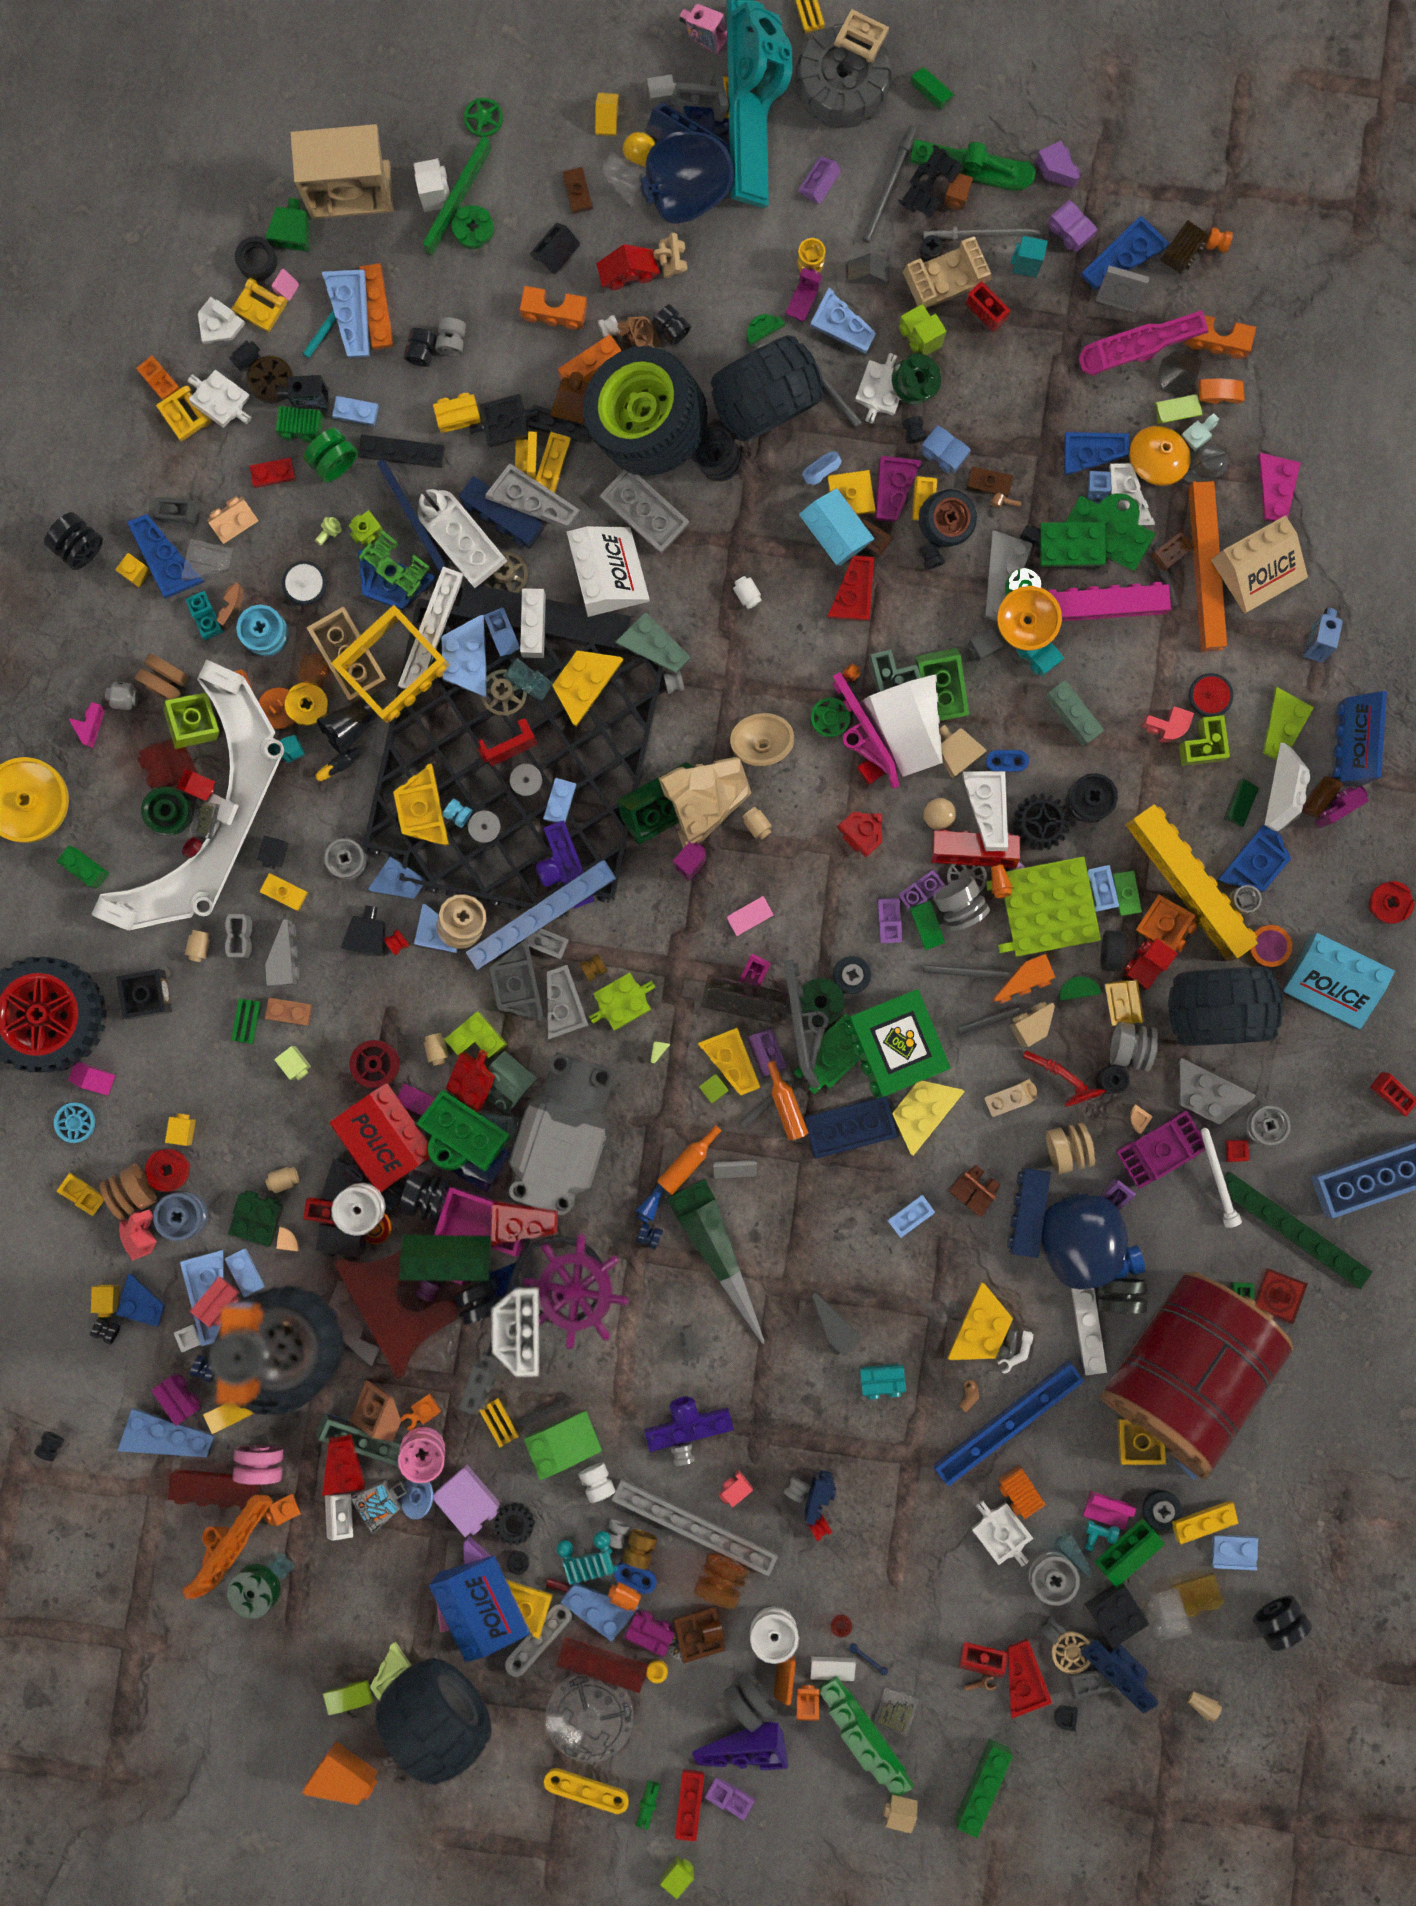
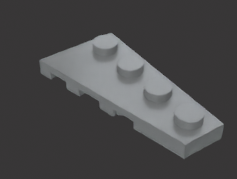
[985,530,1032,621]

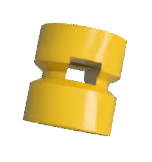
[797,238,826,273]

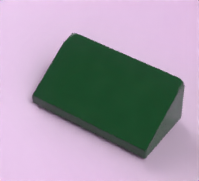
[1223,778,1259,827]

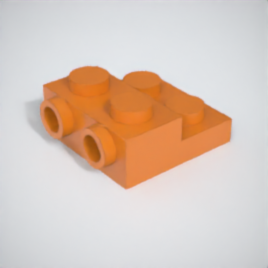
[1136,895,1198,952]

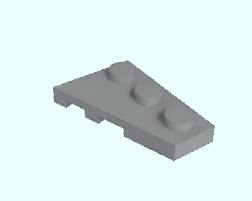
[547,965,589,1040]

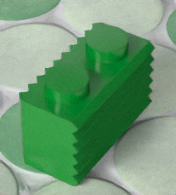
[275,406,323,443]
[57,846,109,889]

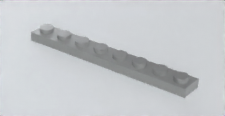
[612,1479,778,1576]

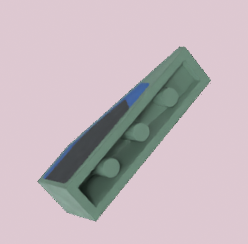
[315,1412,401,1467]

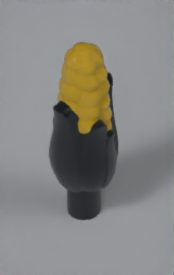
[315,747,361,781]

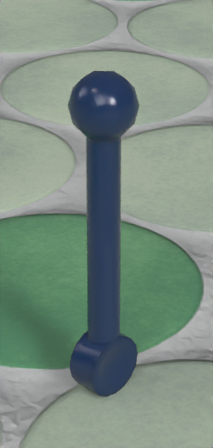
[849,1643,888,1676]

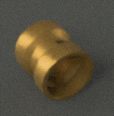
[579,953,608,982]

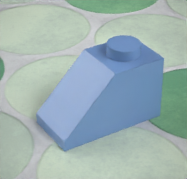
[484,607,520,657]

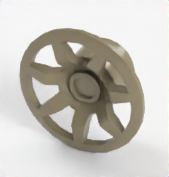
[483,552,528,593]
[481,669,527,716]

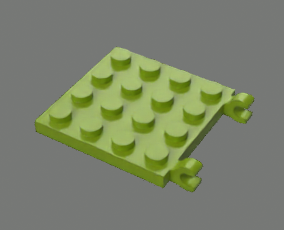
[986,857,1101,957]

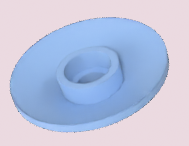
[401,1479,433,1519]

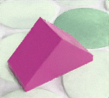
[737,954,771,994]
[68,1062,116,1095]

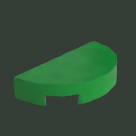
[747,314,785,347]
[1059,976,1102,1001]

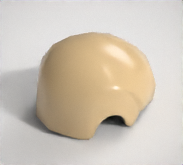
[923,798,957,830]

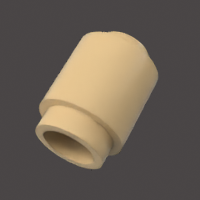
[742,807,772,840]
[185,930,211,962]
[424,1033,449,1066]
[265,1167,300,1193]

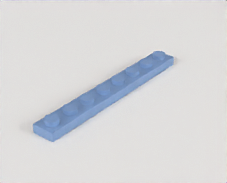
[466,860,616,970]

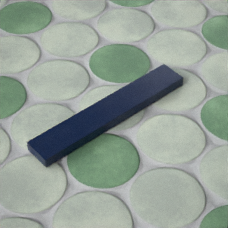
[377,459,447,573]

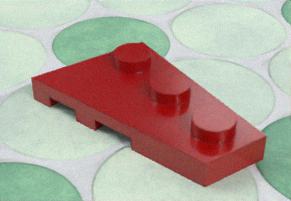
[827,555,874,621]
[1007,1638,1052,1719]

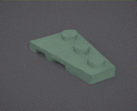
[615,612,691,674]

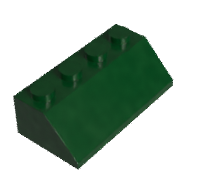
[617,762,694,845]
[399,1235,491,1281]

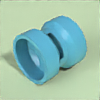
[443,799,473,828]

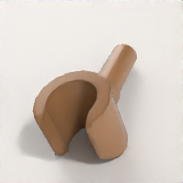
[990,493,1021,508]
[964,1674,996,1691]

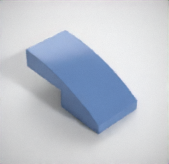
[1087,471,1111,504]

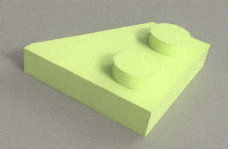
[370,1642,412,1700]

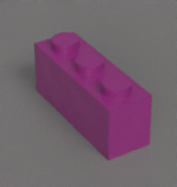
[673,841,706,881]

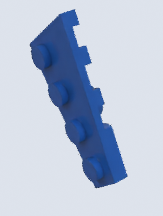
[127,514,204,599]

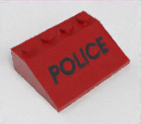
[329,1083,431,1193]

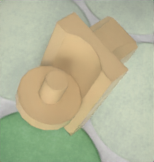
[654,233,687,278]

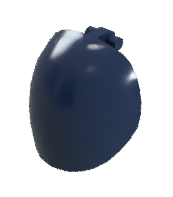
[640,131,734,224]
[1041,1193,1128,1290]

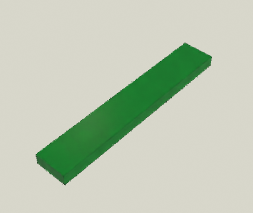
[423,136,492,255]

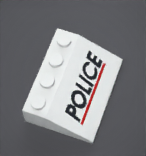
[567,526,650,617]

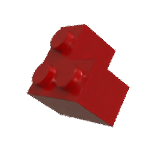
[596,244,659,290]
[1123,938,1178,990]

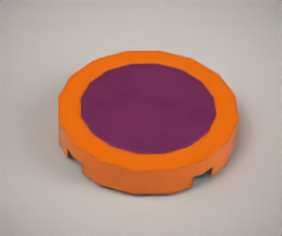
[1249,925,1293,968]

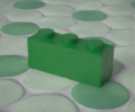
[1094,1518,1165,1588]

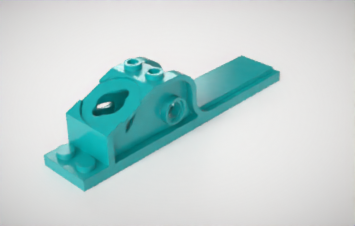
[726,0,792,209]

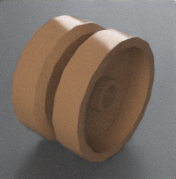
[134,653,191,700]

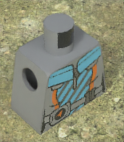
[351,1480,407,1533]

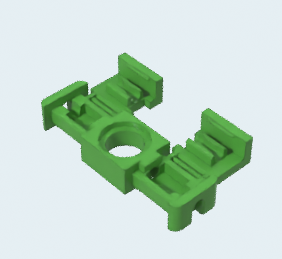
[359,530,430,599]

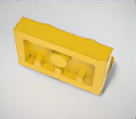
[515,432,537,480]

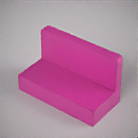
[1083,1490,1136,1530]

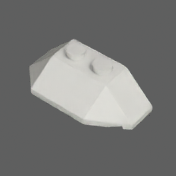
[1265,743,1310,831]
[492,1288,538,1377]

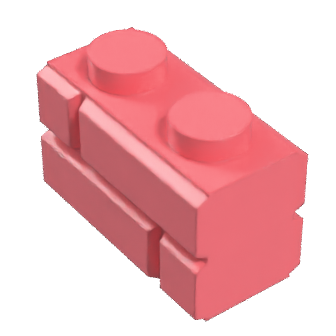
[190,1276,240,1328]

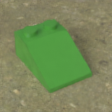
[915,648,969,721]
[524,1410,602,1480]

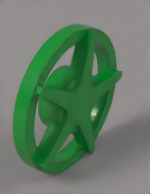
[464,98,503,137]

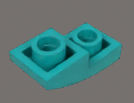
[185,591,224,641]

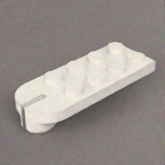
[418,489,507,588]

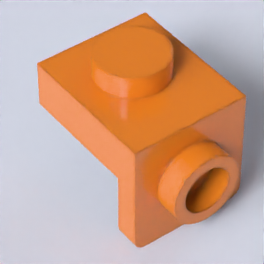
[263,1494,301,1526]
[797,1685,819,1721]

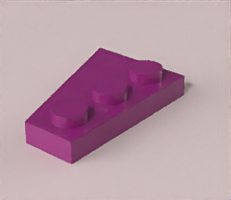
[875,456,922,522]

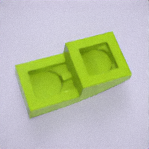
[323,1680,374,1715]

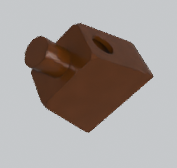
[550,372,589,424]

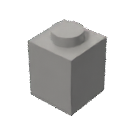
[647,74,677,108]

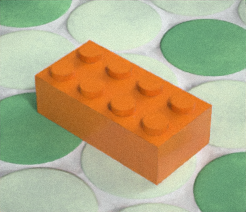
[217,1302,263,1404]

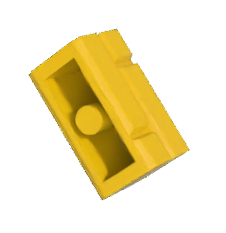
[433,393,481,433]

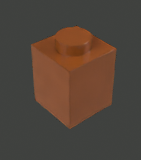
[944,174,973,210]

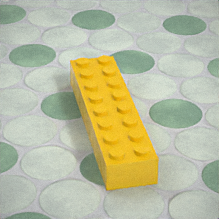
[1125,804,1258,961]

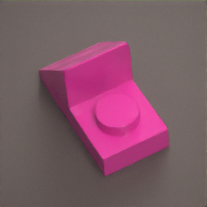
[69,702,106,748]

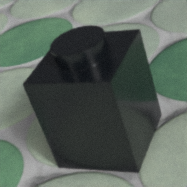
[257,835,289,870]

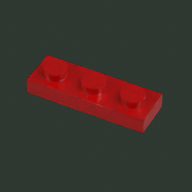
[675,1769,704,1842]

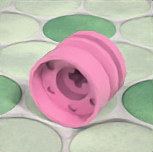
[398,1427,445,1483]

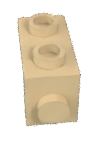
[984,1079,1038,1117]

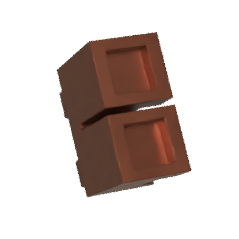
[947,1165,1000,1218]

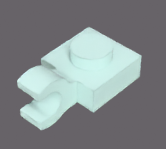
[1181,413,1219,452]

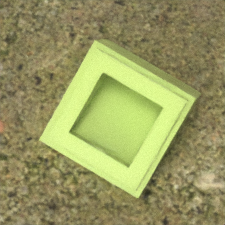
[651,1042,671,1063]

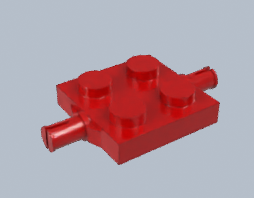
[446,1050,495,1112]

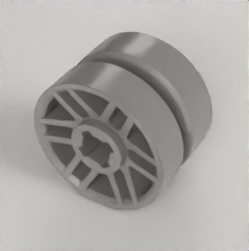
[325,839,368,880]
[1244,1105,1291,1145]

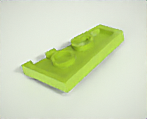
[1263,687,1314,761]

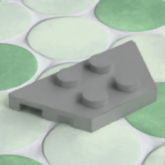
[1178,1058,1256,1124]

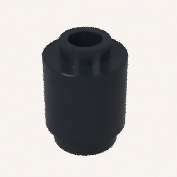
[229,340,260,371]

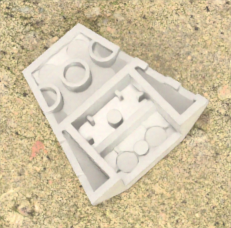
[859,674,943,777]

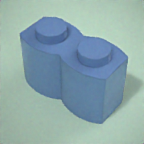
[921,425,971,474]

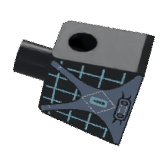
[277,375,329,409]

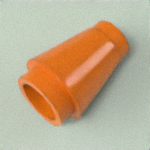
[991,865,1013,898]

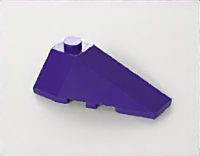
[692,1722,788,1770]

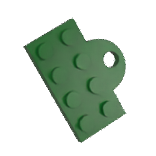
[1066,493,1156,572]
[416,1090,511,1172]

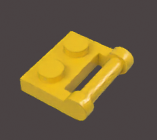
[232,278,287,333]
[156,386,212,442]

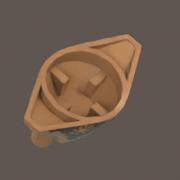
[617,316,662,349]

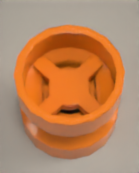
[1206,227,1233,253]

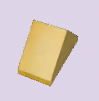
[595,93,619,136]

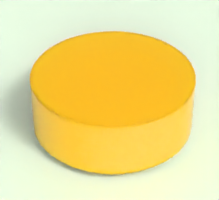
[646,1659,668,1683]

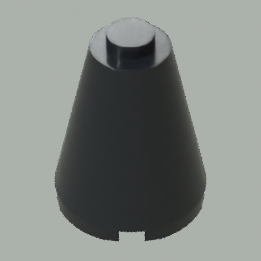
[316,700,377,754]

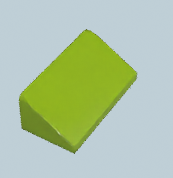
[1155,395,1202,424]

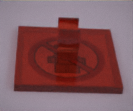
[1255,1268,1308,1324]

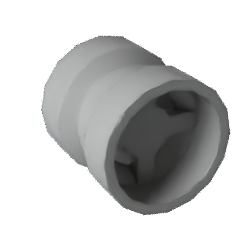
[607,1519,630,1549]

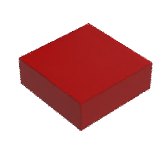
[1225,1139,1250,1162]

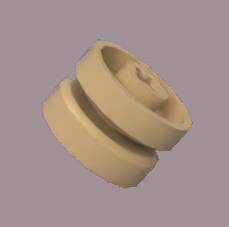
[436,895,486,949]

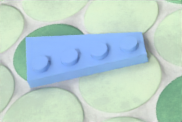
[322,270,370,358]

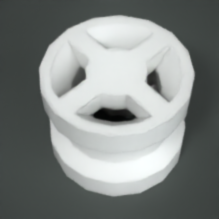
[598,315,620,338]

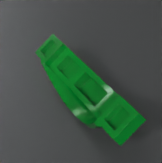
[818,1676,914,1796]

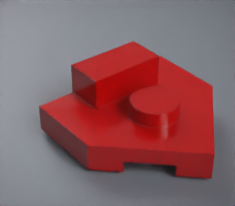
[837,812,882,858]

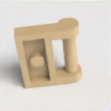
[834,9,889,64]

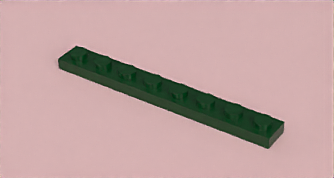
[1216,1172,1372,1290]

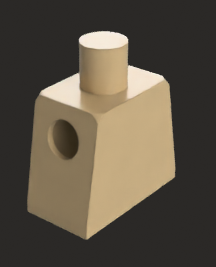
[939,725,986,779]

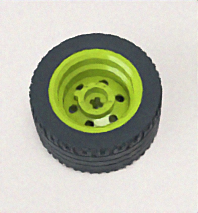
[582,346,708,476]

